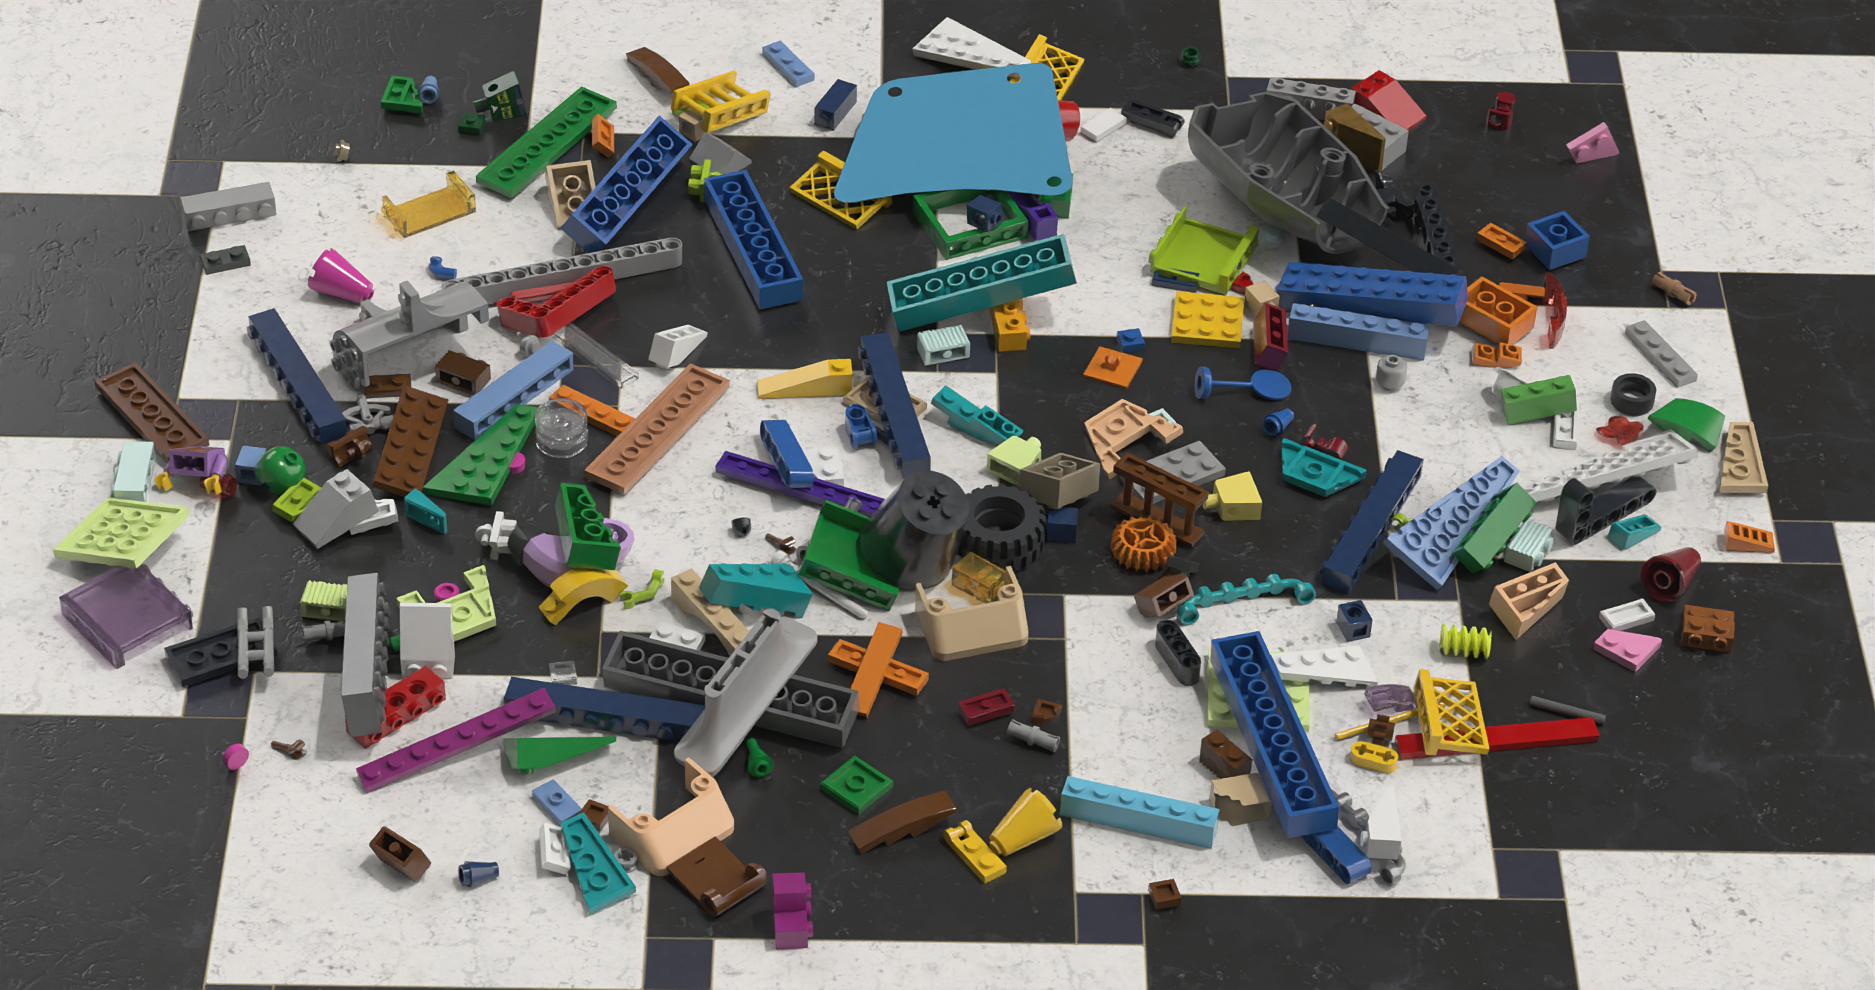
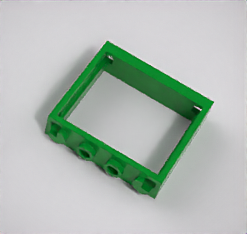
[913,189,1028,260]

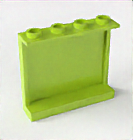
[1148,206,1260,295]

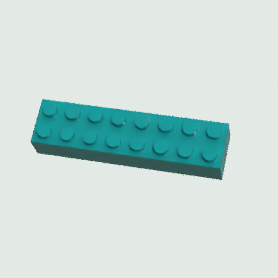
[887,234,1077,332]

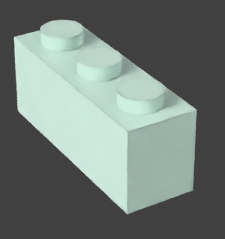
[111,441,156,502]

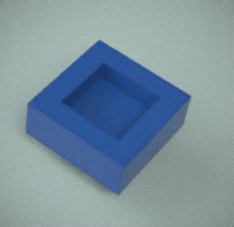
[1116,328,1145,353]

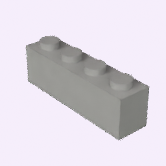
[180,182,277,231]

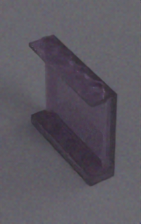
[59,563,193,669]

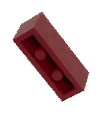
[1253,302,1288,372]

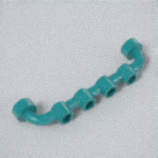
[1177,574,1316,625]

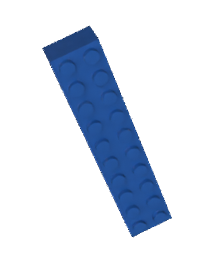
[1210,631,1339,838]

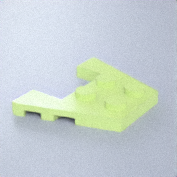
[396,565,496,642]

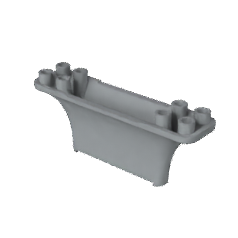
[674,609,817,777]

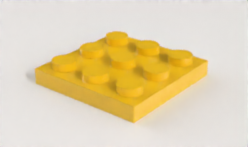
[1171,291,1244,349]

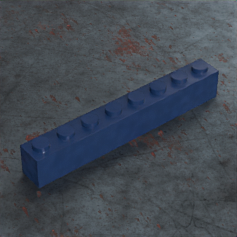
[247,308,347,445]
[858,332,931,479]
[1320,450,1424,594]
[504,676,705,742]

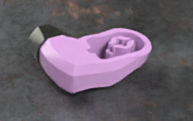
[507,518,635,589]

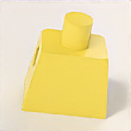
[1203,472,1262,521]

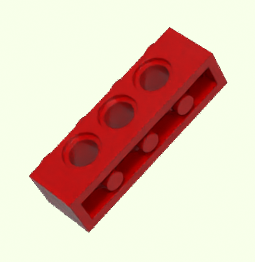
[345,666,446,749]

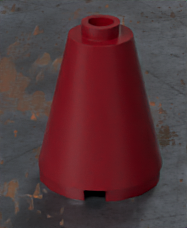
[1640,547,1701,602]

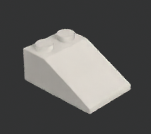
[400,603,455,679]

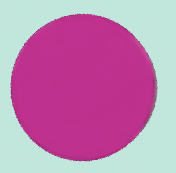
[509,452,525,474]
[434,583,459,603]
[222,743,249,770]

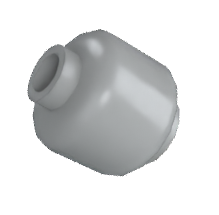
[1376,355,1407,390]

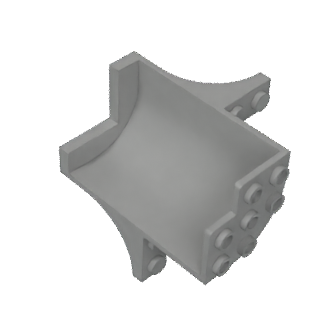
[330,280,489,391]

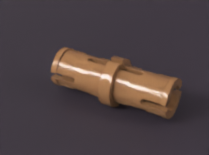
[1652,272,1697,305]

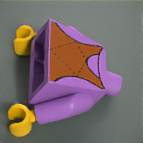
[155,446,228,495]

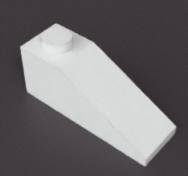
[648,325,708,369]
[1360,786,1402,860]

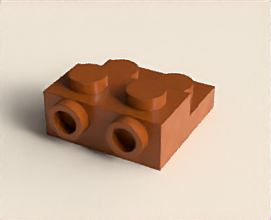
[1681,605,1735,653]

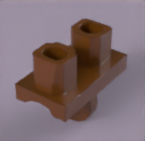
[326,426,373,467]

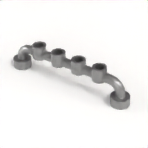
[1331,789,1406,886]

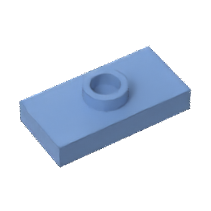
[532,779,582,826]

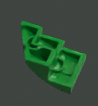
[1647,398,1726,451]

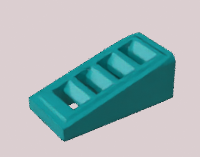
[404,489,447,534]
[1608,514,1661,550]

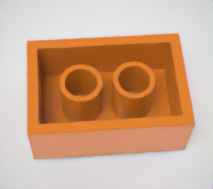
[1459,276,1537,344]

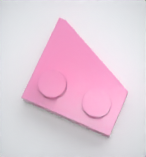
[1566,122,1619,163]

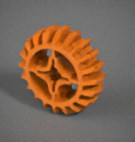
[1111,515,1176,573]

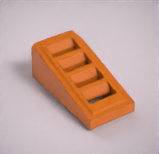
[1724,521,1775,552]

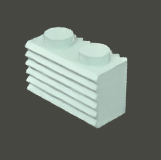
[917,325,970,366]
[1504,519,1554,572]

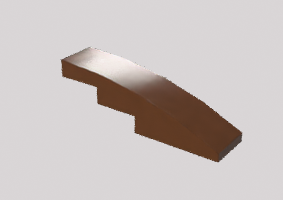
[626,47,690,94]
[848,790,958,854]

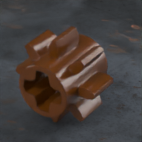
[1367,714,1395,746]

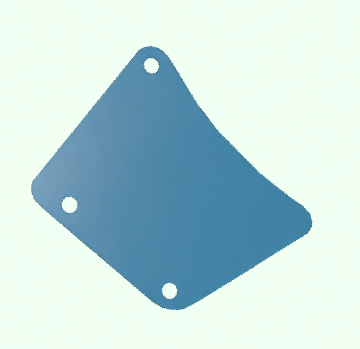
[834,63,1073,203]

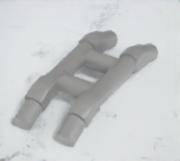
[237,606,274,678]

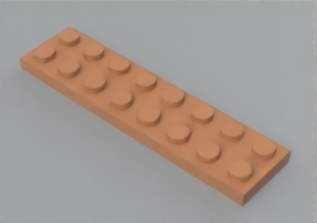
[584,363,730,495]

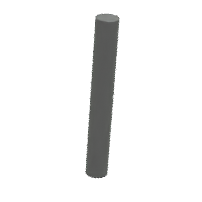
[1530,696,1606,725]

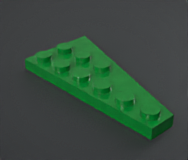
[423,404,540,505]

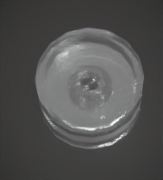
[535,398,588,458]

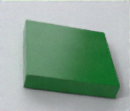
[820,756,893,815]

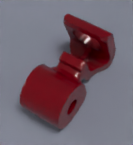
[1486,92,1515,130]
[1301,424,1348,460]

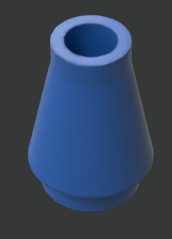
[1262,408,1294,436]

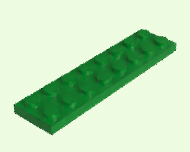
[476,86,617,199]

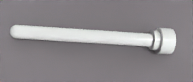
[770,550,868,619]

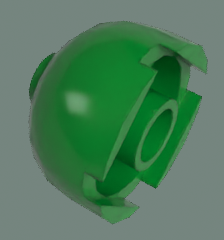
[255,446,305,495]

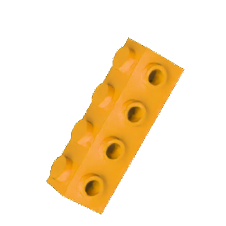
[988,299,1031,352]

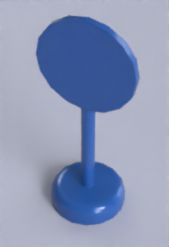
[1195,366,1291,400]

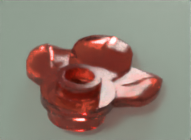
[1596,416,1644,445]

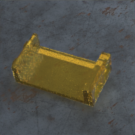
[381,171,476,238]

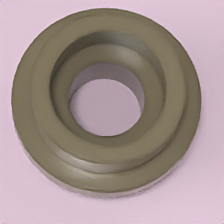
[334,140,350,162]

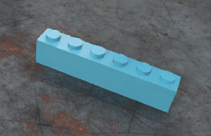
[1060,776,1220,849]

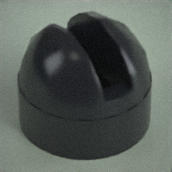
[731,517,751,537]

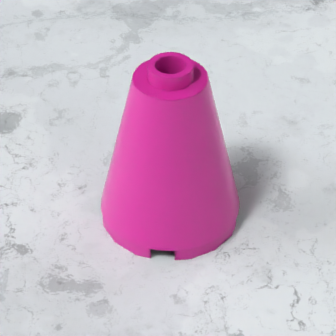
[308,248,374,303]

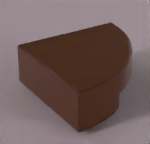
[1031,699,1062,723]

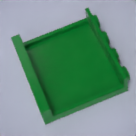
[798,500,899,611]

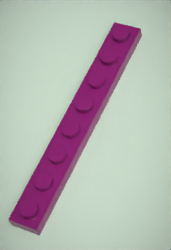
[356,688,556,793]

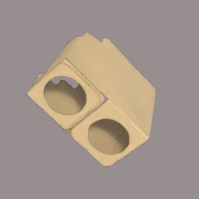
[1209,773,1272,826]

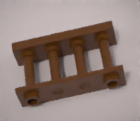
[1111,452,1209,547]

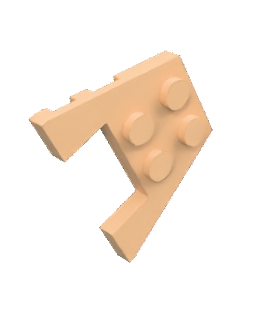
[1084,399,1183,480]

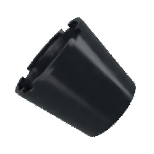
[860,471,969,590]

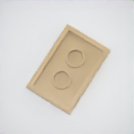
[843,376,927,425]

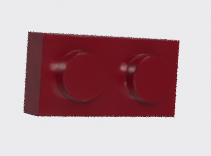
[958,688,1015,726]

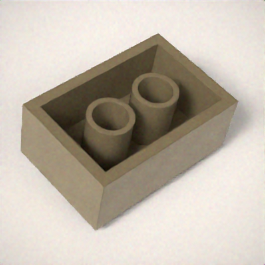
[1019,453,1100,509]

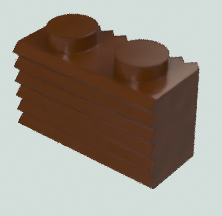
[435,350,491,395]
[1134,573,1194,617]
[1199,730,1253,779]
[369,826,431,882]

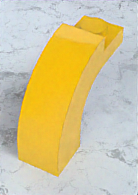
[539,567,629,625]

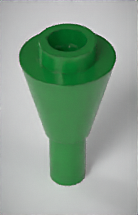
[746,738,773,777]

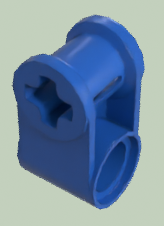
[845,404,878,449]

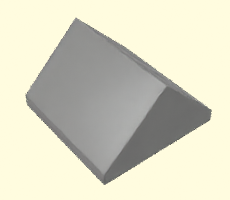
[689,132,751,175]

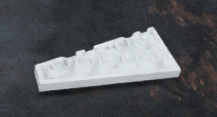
[913,17,1031,79]

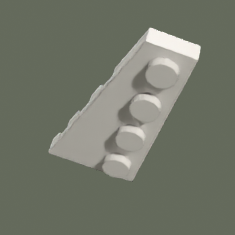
[1270,646,1378,689]

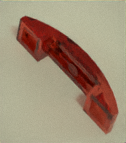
[1543,272,1567,349]

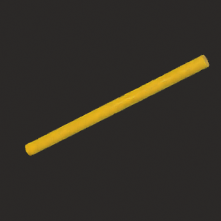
[1334,701,1445,740]

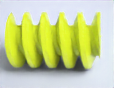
[1439,624,1492,659]

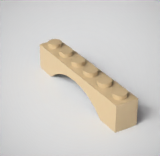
[671,568,749,656]

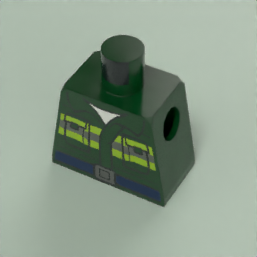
[473,71,527,121]

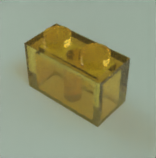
[952,552,1006,603]

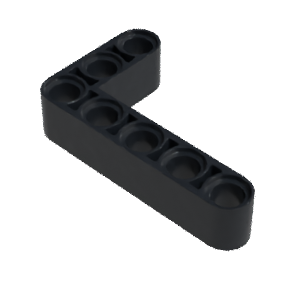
[1555,476,1657,545]

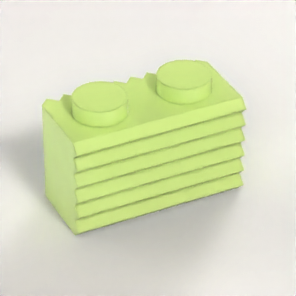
[300,580,347,621]

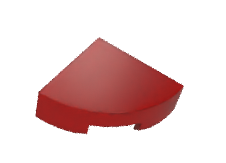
[1231,271,1254,295]

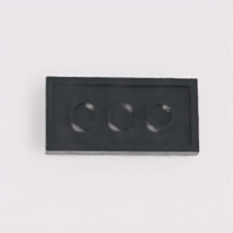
[164,617,278,687]

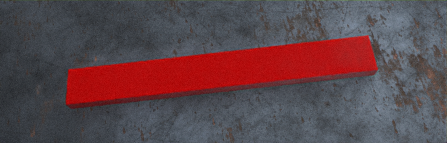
[1395,717,1599,760]

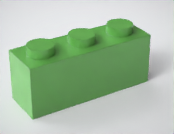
[1501,375,1577,425]

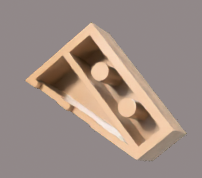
[1489,562,1569,640]

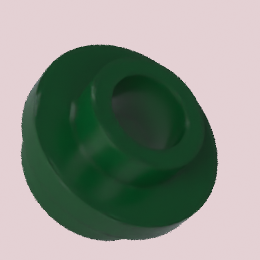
[1179,47,1201,66]

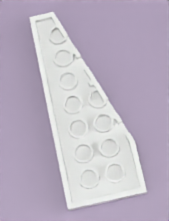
[1522,431,1698,502]

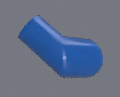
[428,256,457,280]

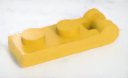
[943,820,1006,884]

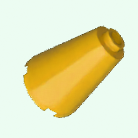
[989,788,1062,856]

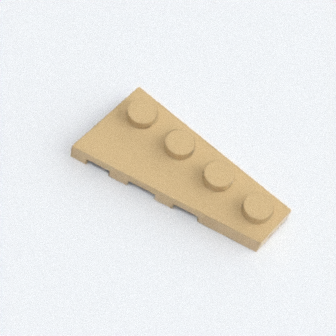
[1719,422,1768,493]

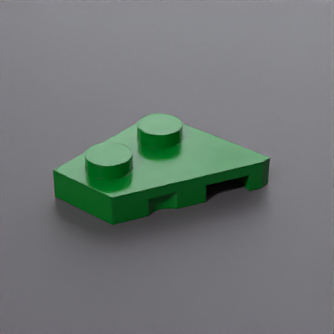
[381,76,423,113]

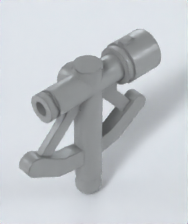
[342,394,394,434]

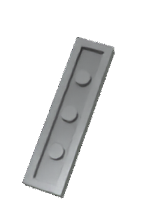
[1625,320,1698,388]

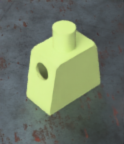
[987,436,1041,487]

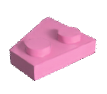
[1593,629,1662,672]

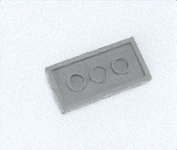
[1119,441,1226,504]

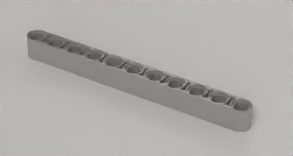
[441,238,682,304]

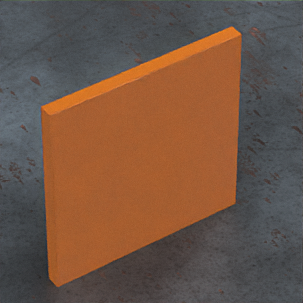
[1083,346,1143,389]

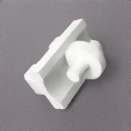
[475,511,517,560]

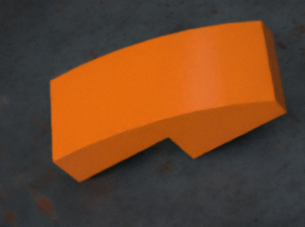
[1472,342,1522,368]

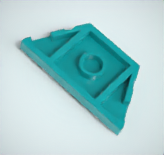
[1282,438,1366,497]

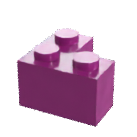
[773,872,813,950]

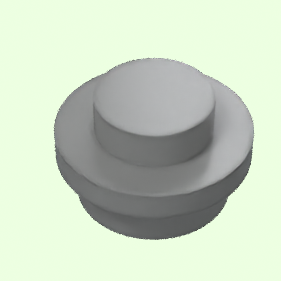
[519,335,540,358]

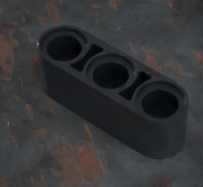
[1155,620,1201,686]

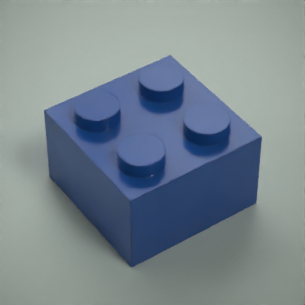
[1524,211,1590,270]

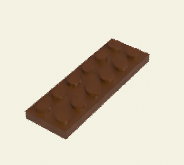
[94,362,210,463]
[372,385,449,497]

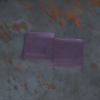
[1364,684,1417,713]

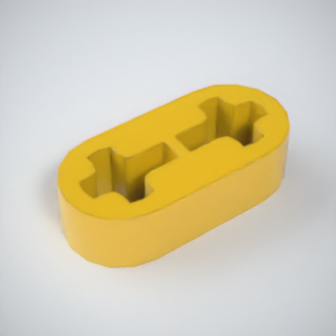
[1350,741,1398,773]

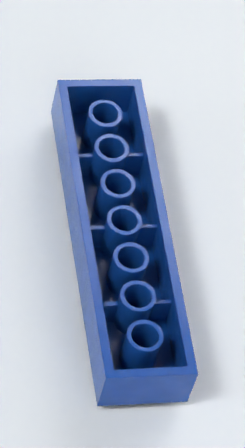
[560,115,693,253]
[704,170,803,309]
[1277,262,1468,326]

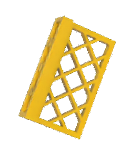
[1010,34,1085,100]
[789,151,892,229]
[1413,669,1489,756]

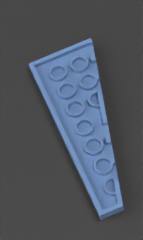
[1383,456,1520,590]

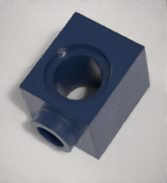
[966,195,1003,232]
[1336,600,1373,642]

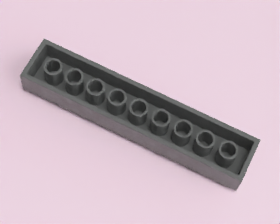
[602,631,859,748]

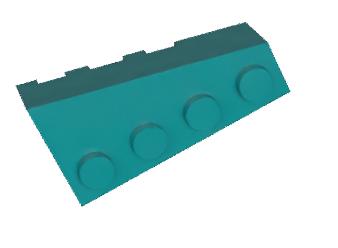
[699,563,813,618]

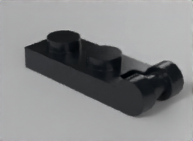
[1121,99,1185,137]

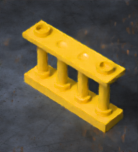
[670,70,771,133]

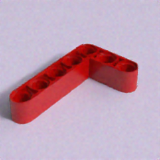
[496,266,616,338]

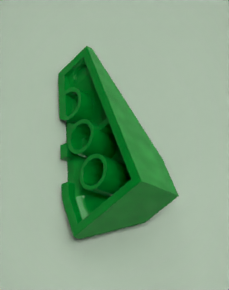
[503,736,616,774]

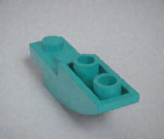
[931,385,1024,445]

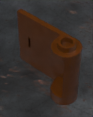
[666,836,767,917]

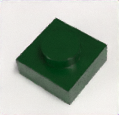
[458,113,485,135]

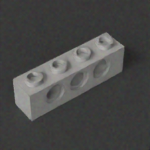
[1267,77,1356,120]

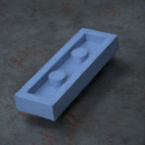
[762,40,815,87]

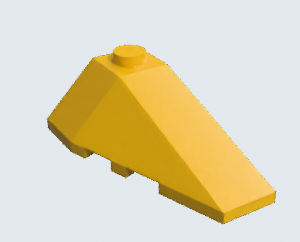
[757,359,853,399]

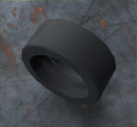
[1610,373,1657,415]

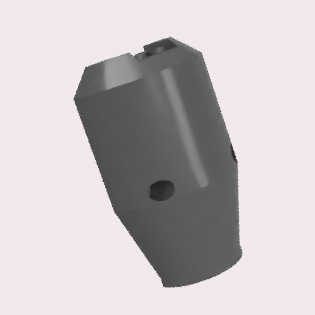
[1188,92,1389,254]

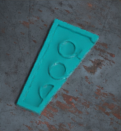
[561,812,636,915]

